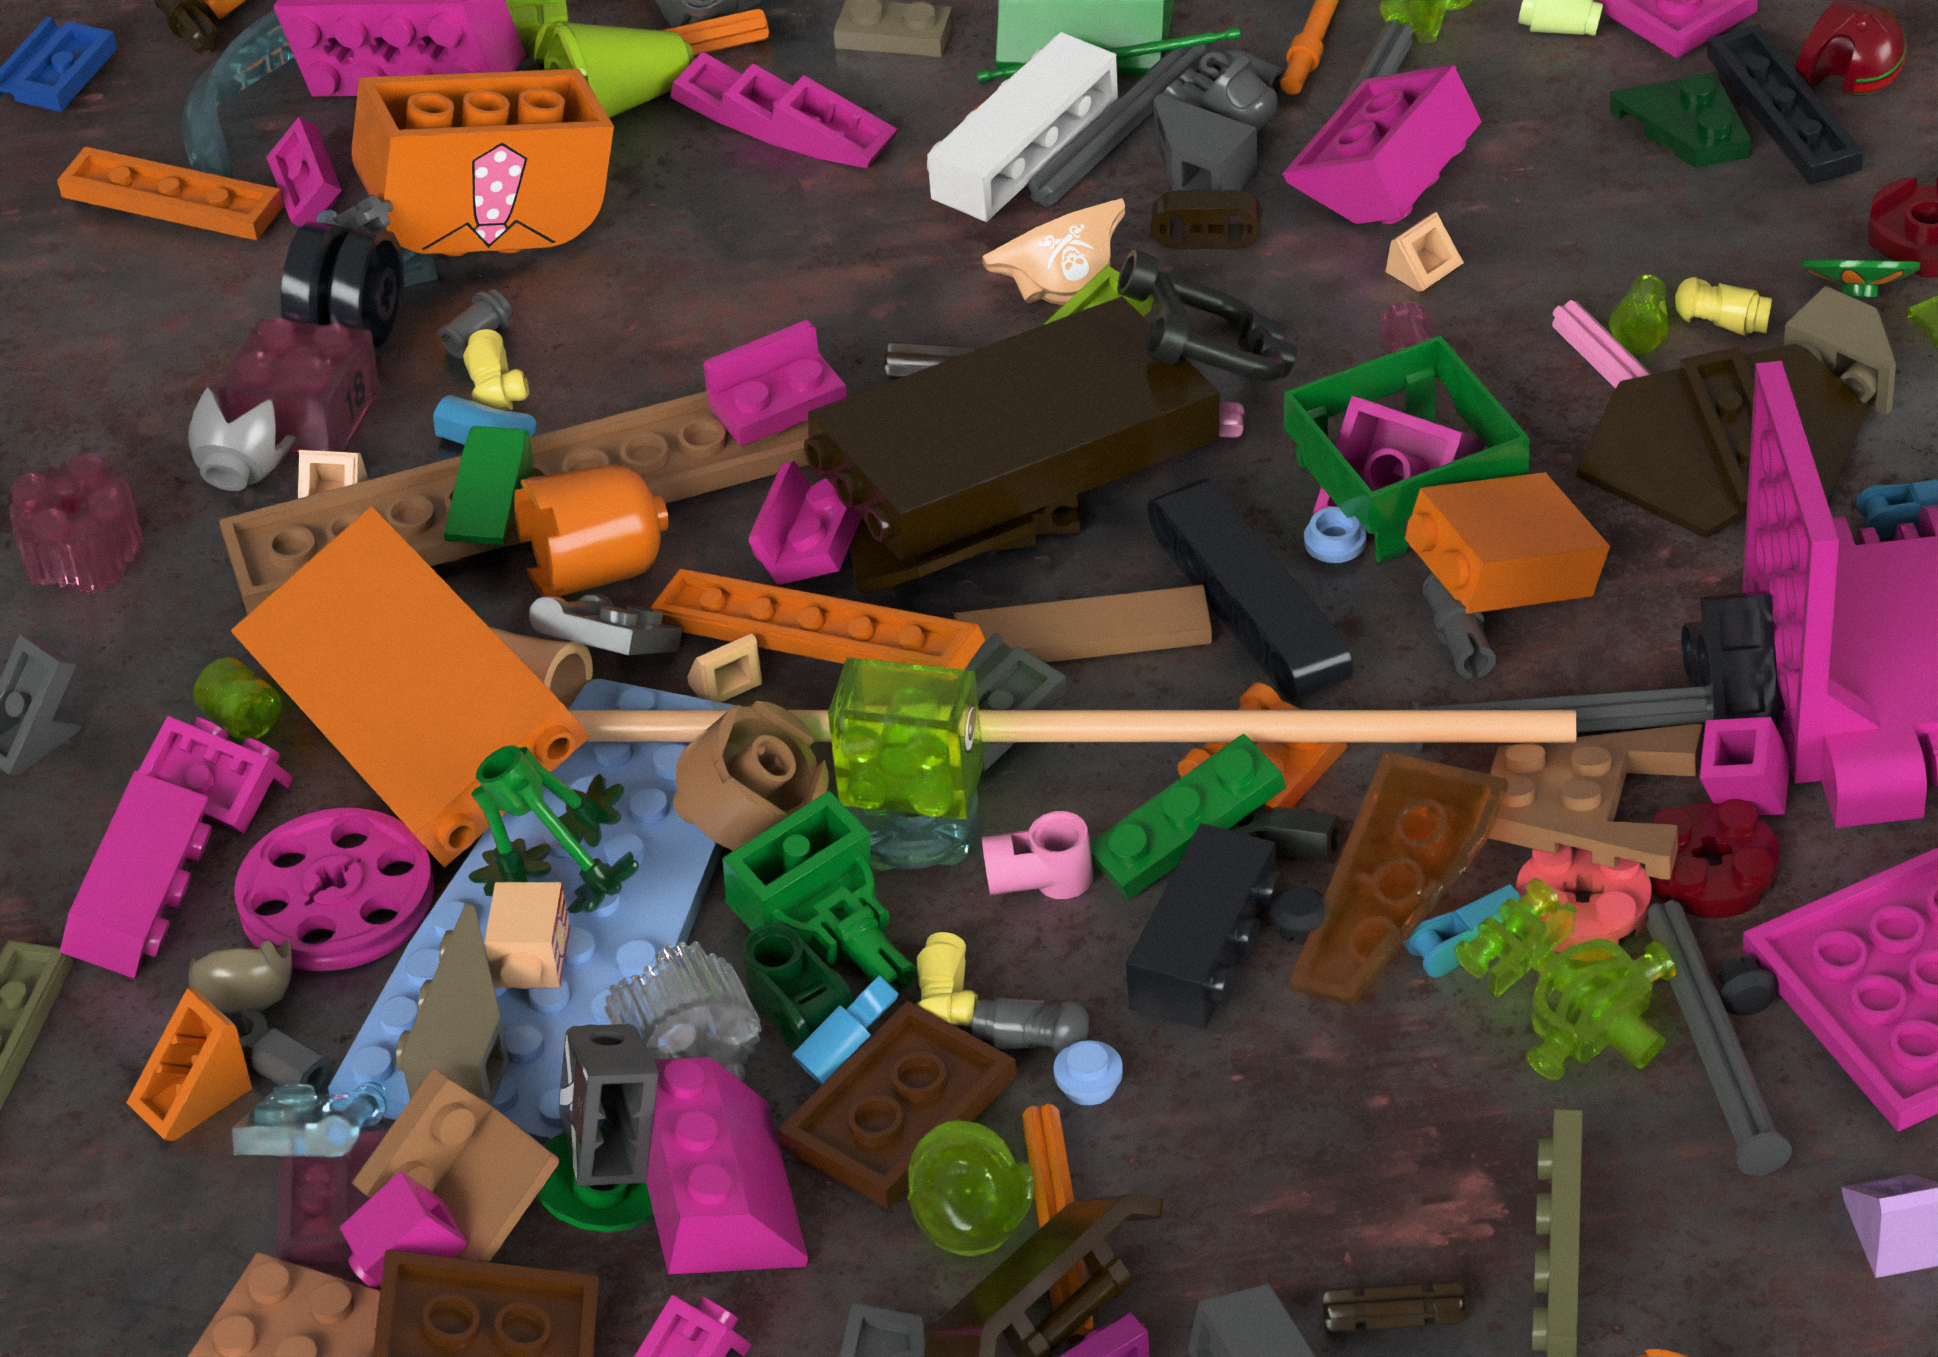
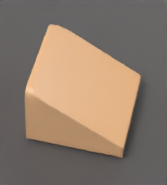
[687,633,763,702]

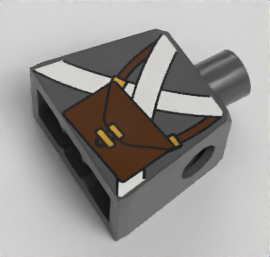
[559,1024,659,1186]

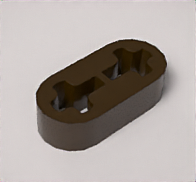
[1151,190,1262,249]

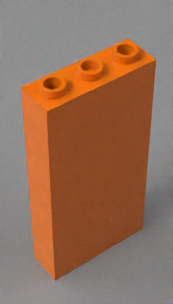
[230,506,590,868]

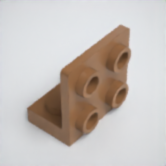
[352,1067,559,1262]

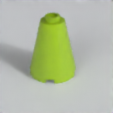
[534,21,694,118]

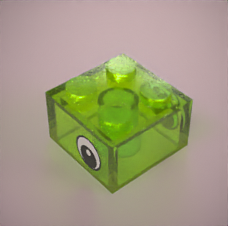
[828,657,984,820]

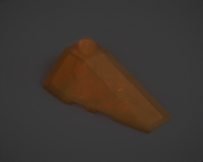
[1288,751,1509,1005]

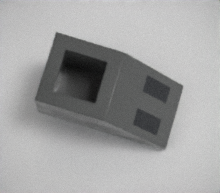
[1153,93,1258,191]

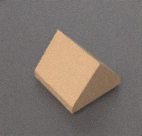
[1385,212,1464,292]
[298,450,369,499]

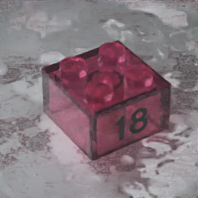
[218,318,380,453]

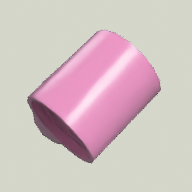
[982,811,1094,899]

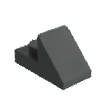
[0,634,84,776]

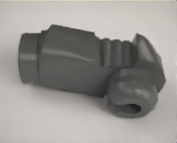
[972,997,1089,1054]

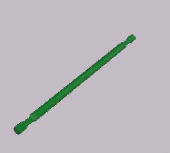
[977,27,1241,82]

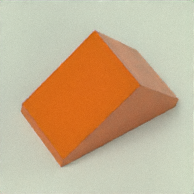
[126,988,253,1141]

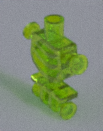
[1454,878,1676,1080]

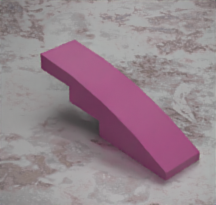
[670,51,898,168]

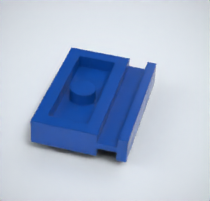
[0,16,118,112]

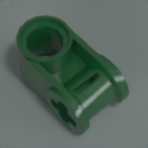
[743,924,855,1051]

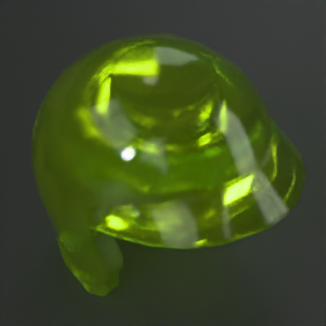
[907,1120,1034,1256]

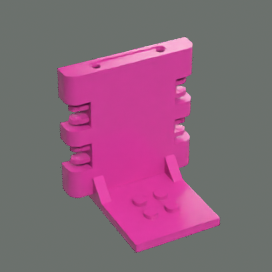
[1742,361,1938,828]

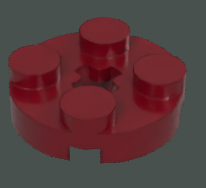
[1867,177,1938,278]
[1644,799,1780,918]

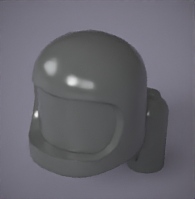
[1162,53,1278,133]

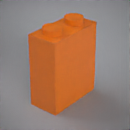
[1404,472,1610,614]

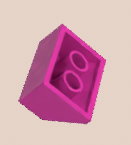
[1282,64,1482,224]
[646,1057,808,1275]

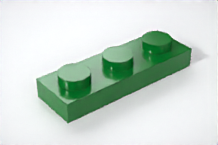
[1090,733,1287,901]

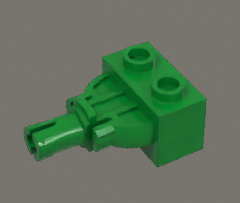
[723,790,917,992]

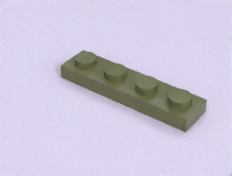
[1532,1109,1583,1357]

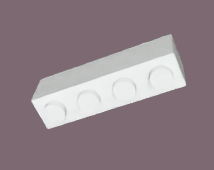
[927,32,1118,222]

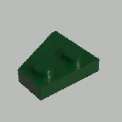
[1610,72,1751,168]

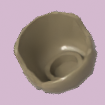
[188,940,292,1015]

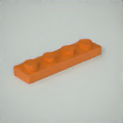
[57,146,284,241]

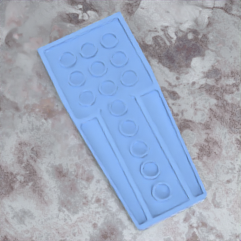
[328,679,742,1146]

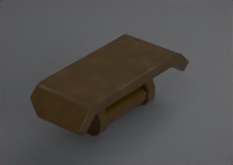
[924,1194,1164,1357]

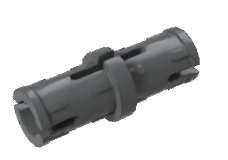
[1422,573,1496,679]

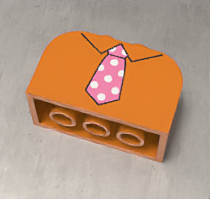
[351,69,614,256]

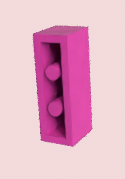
[59,770,212,979]

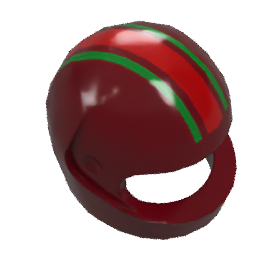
[1795,0,1908,96]

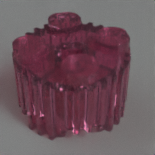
[9,452,144,595]

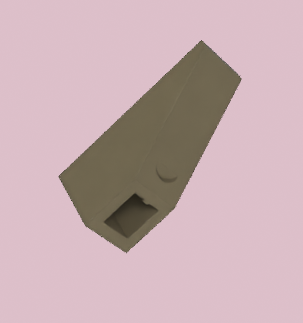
[396,904,510,1104]

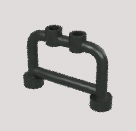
[1117,250,1297,382]

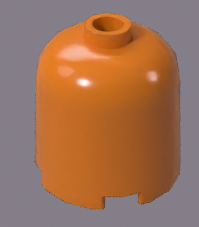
[514,465,669,597]

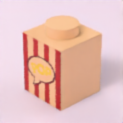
[484,882,570,989]

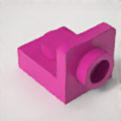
[634,1295,752,1357]

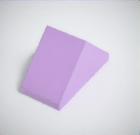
[1841,1174,1938,1278]

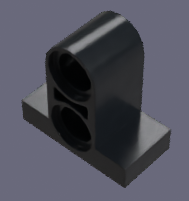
[1681,591,1779,724]

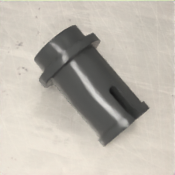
[437,289,513,359]

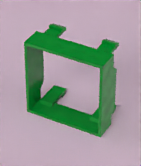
[1283,335,1530,564]

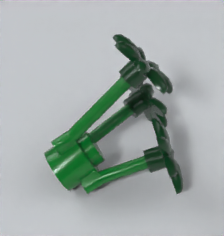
[469,745,639,914]

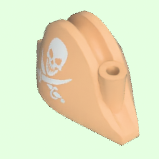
[982,198,1125,305]

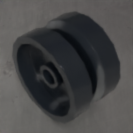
[281,222,404,358]

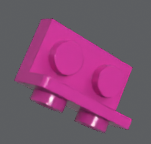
[703,320,847,447]
[749,461,862,586]
[138,716,294,834]

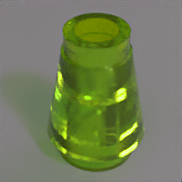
[1609,275,1669,354]

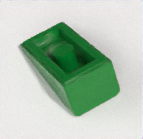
[444,426,534,545]

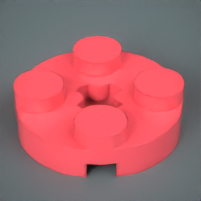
[1516,844,1651,956]

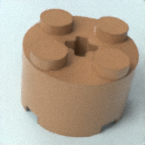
[673,701,829,851]

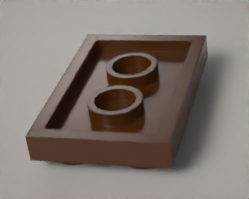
[778,1000,1017,1209]
[372,1250,599,1357]

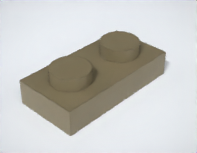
[833,0,954,57]

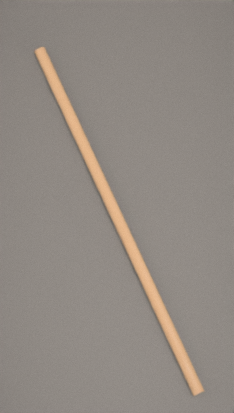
[569,710,1576,743]

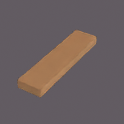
[954,585,1212,663]

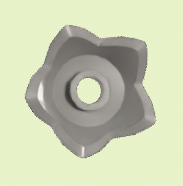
[188,387,297,491]

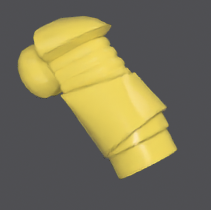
[1675,277,1772,336]
[463,329,530,411]
[916,932,979,1028]

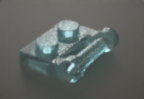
[232,1082,389,1157]

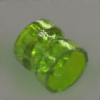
[193,656,282,742]

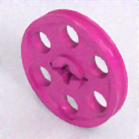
[234,808,435,971]

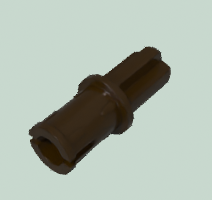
[154,0,219,54]

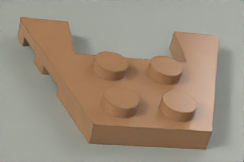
[1477,724,1703,880]

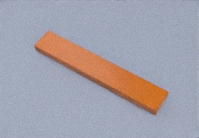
[650,568,985,686]

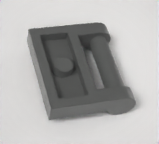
[529,594,683,655]

